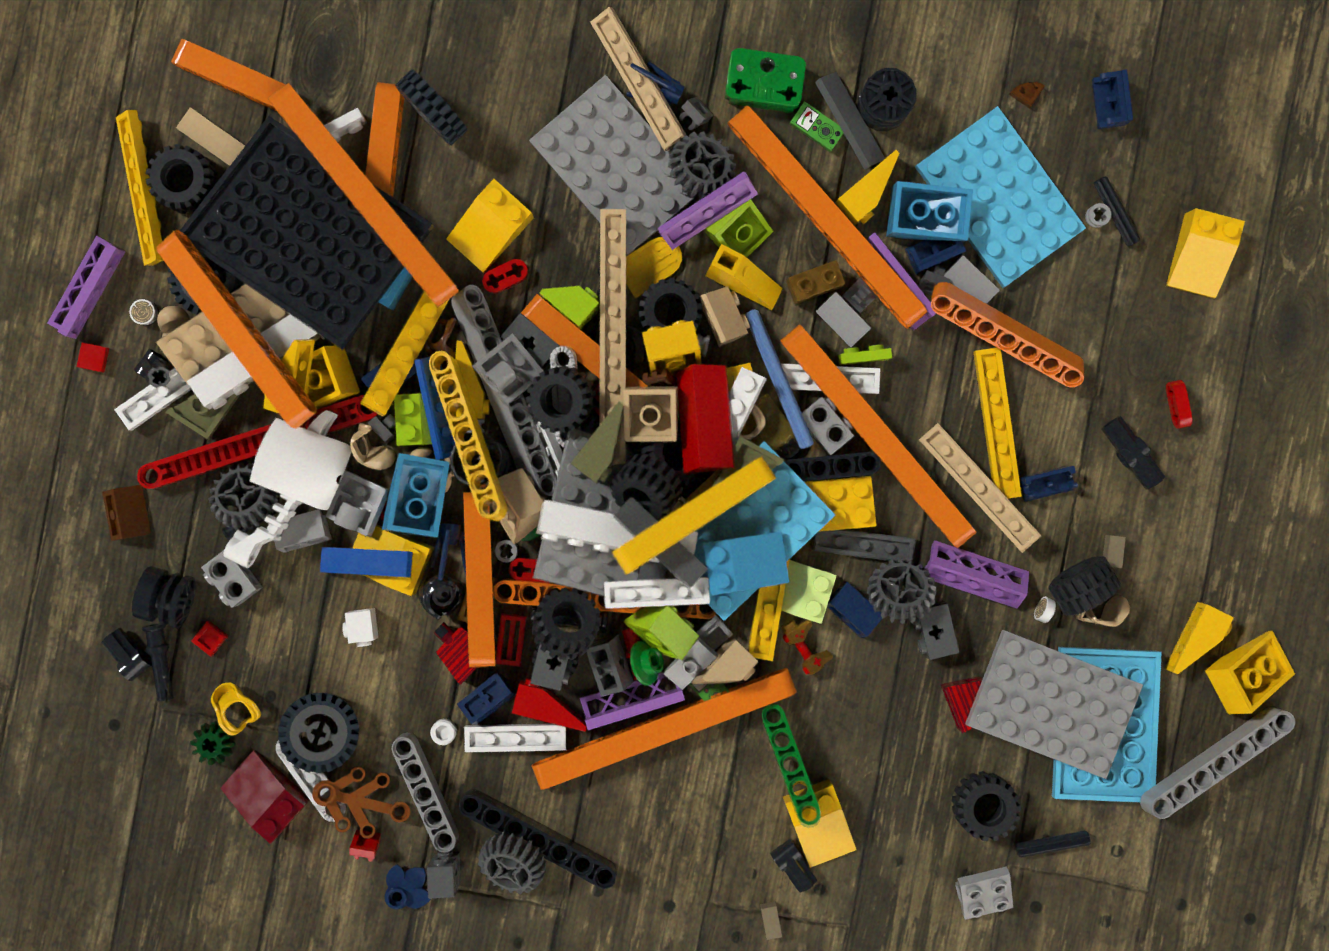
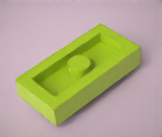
[838,345,892,366]

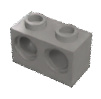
[802,397,854,456]
[201,550,263,608]

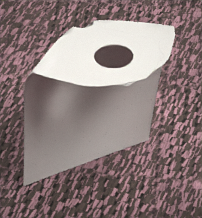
[250,418,352,510]

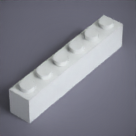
[187,315,325,410]
[536,500,698,563]

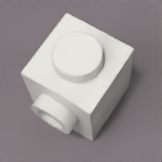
[343,608,378,647]

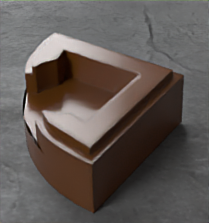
[1009,82,1045,108]

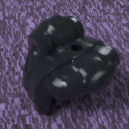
[419,575,465,620]

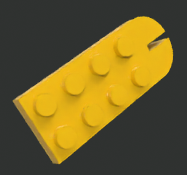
[804,476,876,532]

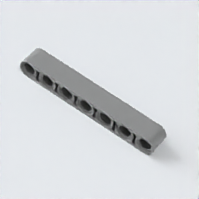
[1140,707,1295,819]

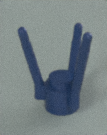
[626,62,685,106]
[430,523,466,581]

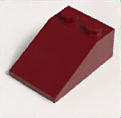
[220,750,310,844]

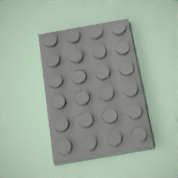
[529,75,698,256]
[533,429,665,597]
[965,629,1143,779]

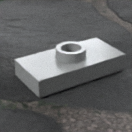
[664,638,717,690]

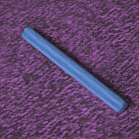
[745,309,814,449]

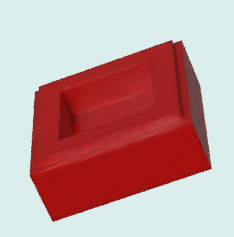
[76,342,110,373]
[191,621,228,657]

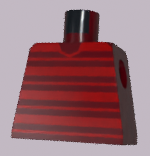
[434,622,496,685]
[940,677,983,733]

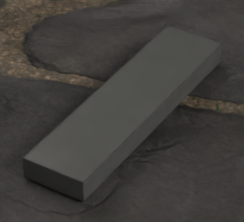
[815,72,885,170]
[613,497,708,589]
[812,529,916,563]

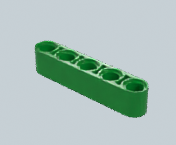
[762,704,821,828]

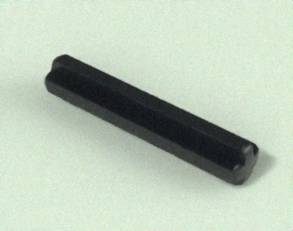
[1094,176,1140,246]
[1015,831,1091,858]

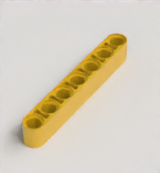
[429,351,508,521]
[612,456,776,575]

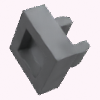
[679,97,713,130]
[918,265,951,298]
[842,278,877,314]
[368,414,396,444]

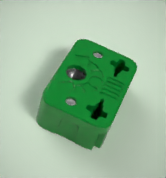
[725,48,806,113]

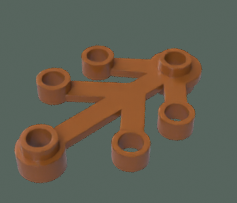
[312,766,410,839]

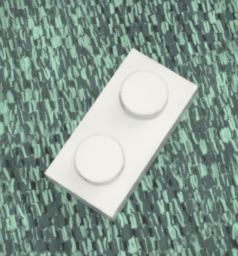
[324,108,367,142]

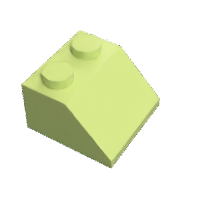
[781,560,837,624]

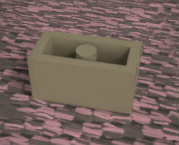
[1103,535,1126,568]
[760,902,782,940]

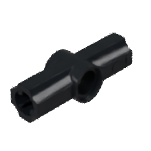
[1101,416,1165,490]

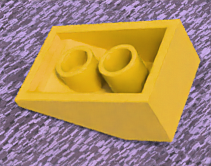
[446,179,534,273]
[1166,208,1245,298]
[642,320,702,383]
[307,346,360,409]
[352,524,434,596]
[1205,631,1295,714]
[783,779,856,868]

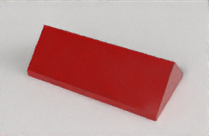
[676,364,735,474]

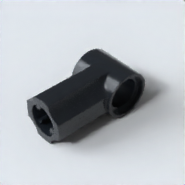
[134,349,171,388]
[101,628,152,681]
[770,838,817,893]

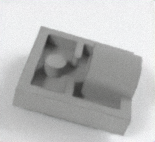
[472,333,543,406]
[325,470,390,537]
[955,866,1013,920]

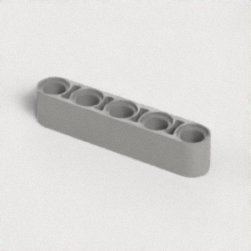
[392,732,459,853]

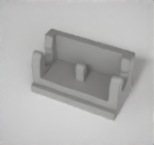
[943,255,1000,304]
[816,291,871,347]
[274,509,332,553]
[695,615,733,650]

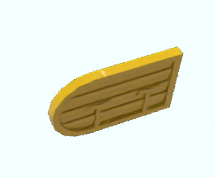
[626,237,682,299]

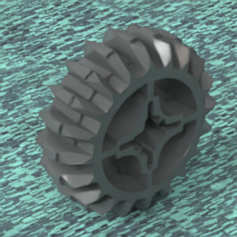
[668,131,736,200]
[208,463,279,530]
[867,558,937,625]
[478,832,547,894]

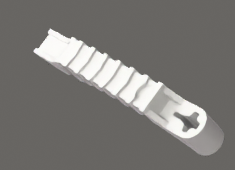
[223,410,338,568]

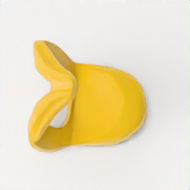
[211,683,261,736]

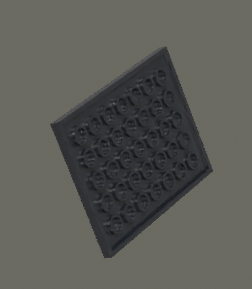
[180,116,434,350]

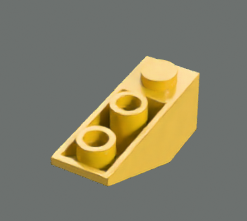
[705,244,783,310]

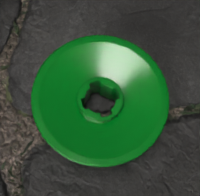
[630,641,664,686]

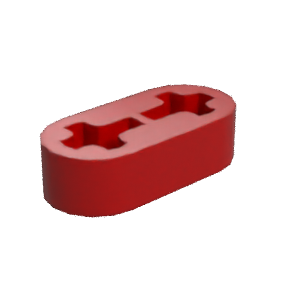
[482,259,529,294]
[1166,380,1192,429]
[509,557,549,583]

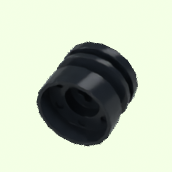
[857,68,917,131]
[450,433,514,490]
[132,566,196,629]

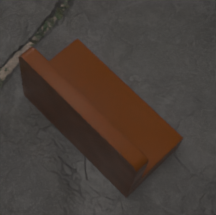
[102,485,151,541]

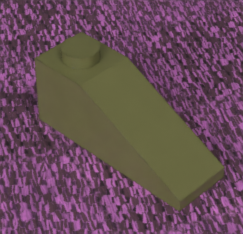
[571,401,624,484]

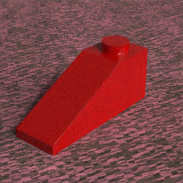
[512,678,587,732]

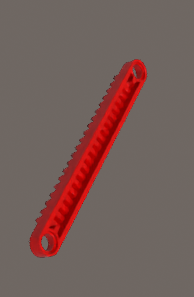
[137,395,379,489]

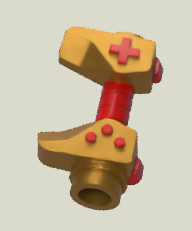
[781,620,833,675]

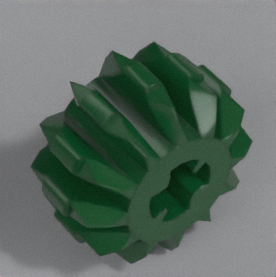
[190,721,236,765]

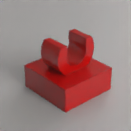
[349,830,381,862]

